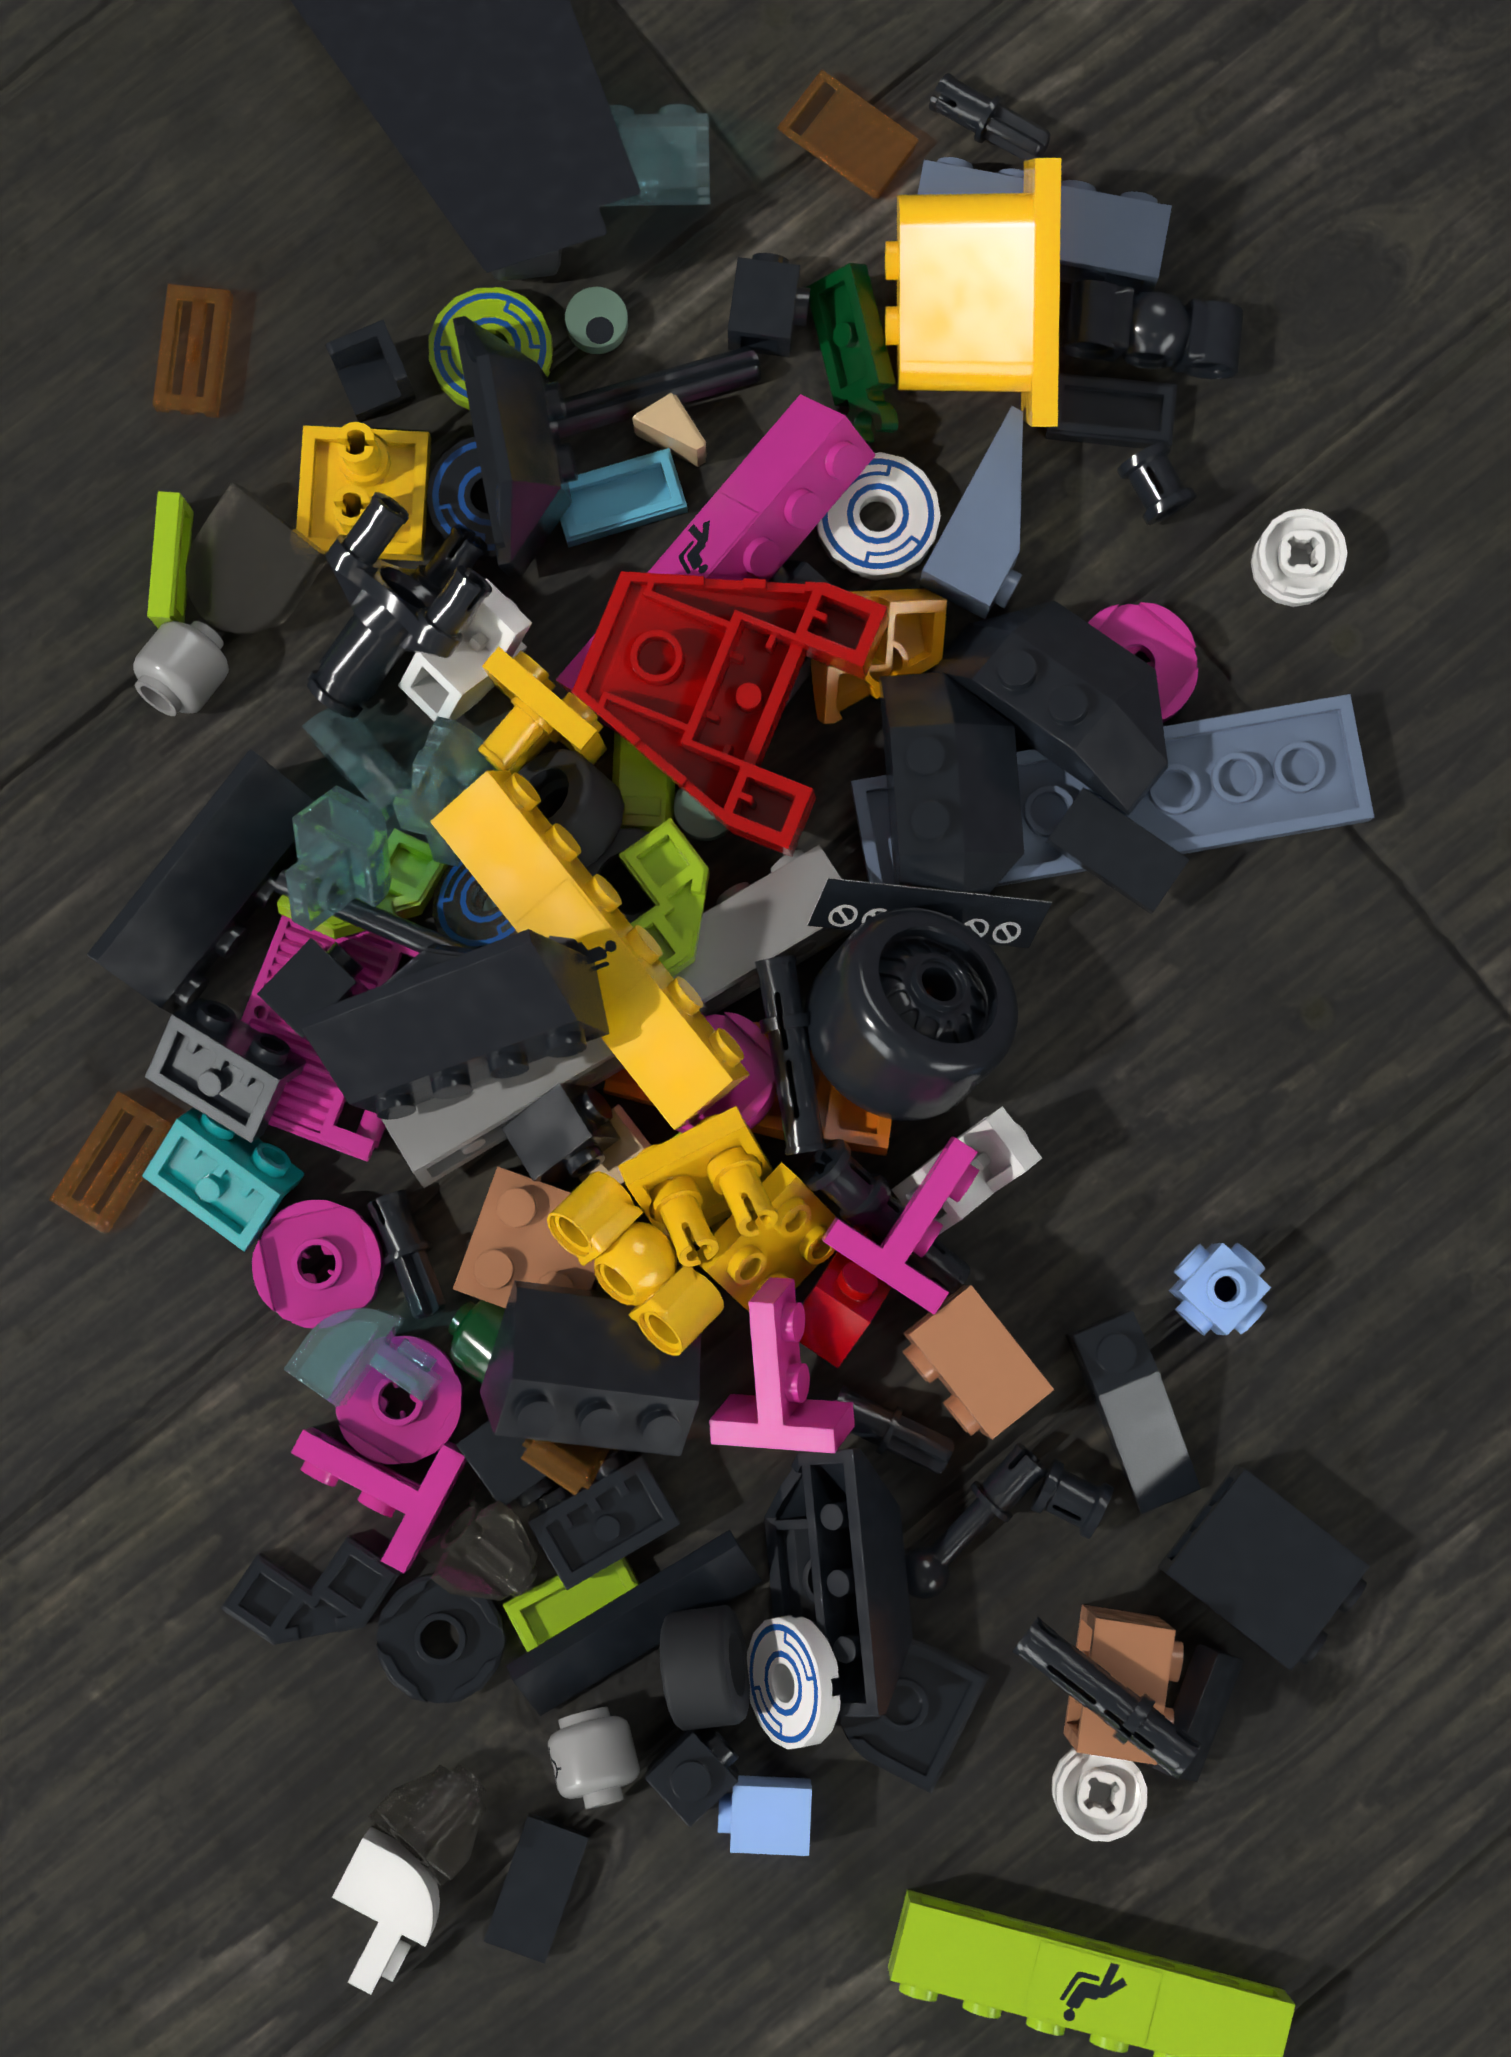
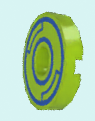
[429,287,553,410]

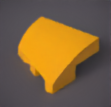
[811,588,947,724]

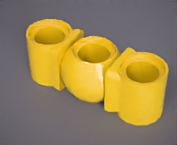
[547,1171,724,1356]

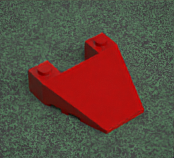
[572,571,889,857]

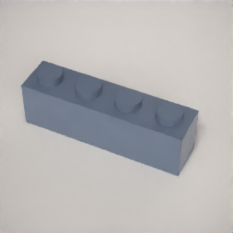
[917,157,1172,294]

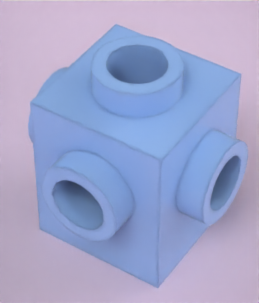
[1169,1243,1271,1335]

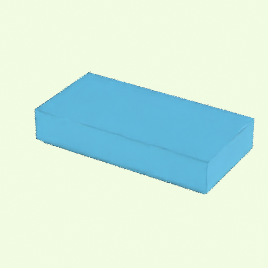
[560,448,688,548]

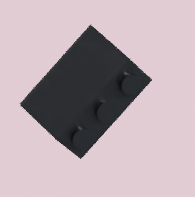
[480,1280,701,1457]

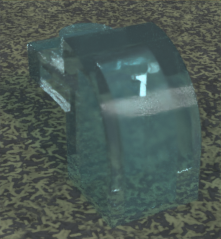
[285,785,392,931]
[284,1308,443,1407]

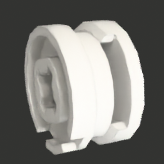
[1251,508,1347,607]
[1052,1748,1147,1842]

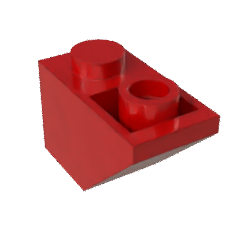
[799,1225,892,1368]

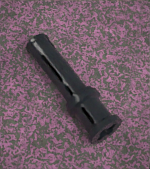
[802,1139,970,1296]

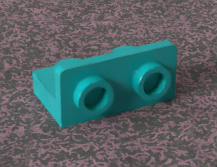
[142,1107,304,1252]

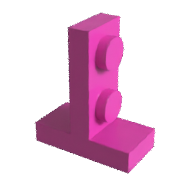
[822,1136,979,1315]
[709,1277,854,1453]
[291,1427,467,1573]

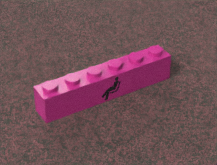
[556,394,876,735]

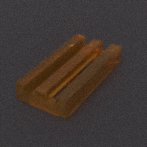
[153,284,233,418]
[49,1091,173,1234]

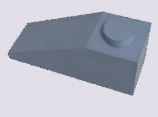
[919,406,1023,619]

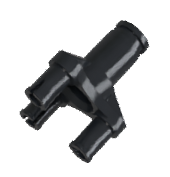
[307,492,492,718]

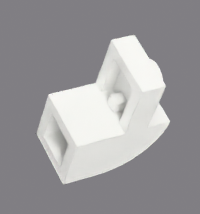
[398,578,532,730]
[891,1106,1042,1235]
[332,1827,440,1995]

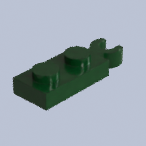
[806,263,898,444]

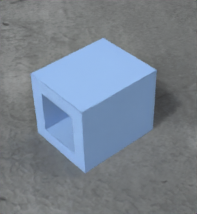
[718,1775,812,1856]

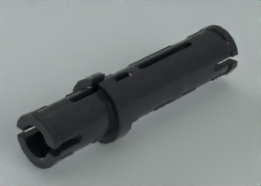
[755,955,827,1155]
[1012,1617,1202,1779]

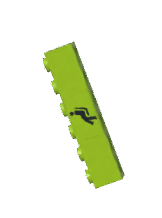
[888,1890,1295,2057]

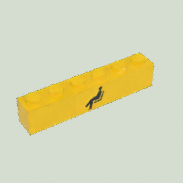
[430,770,750,1130]

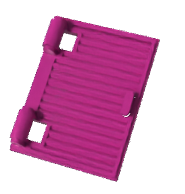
[241,915,419,1162]

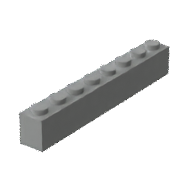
[381,845,853,1188]

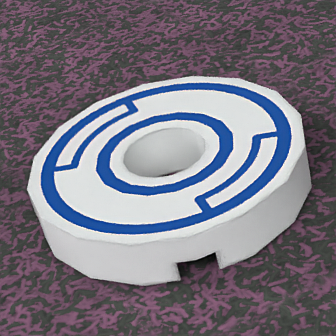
[816,452,941,580]
[747,1615,840,1749]

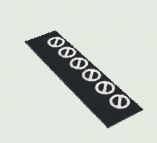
[807,878,1052,948]

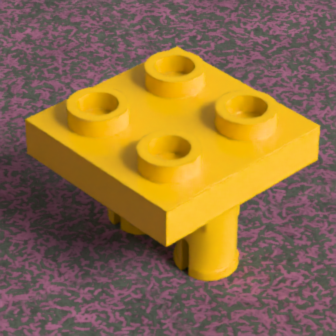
[295,422,431,561]
[478,647,607,775]
[618,1106,778,1267]
[693,1162,836,1312]

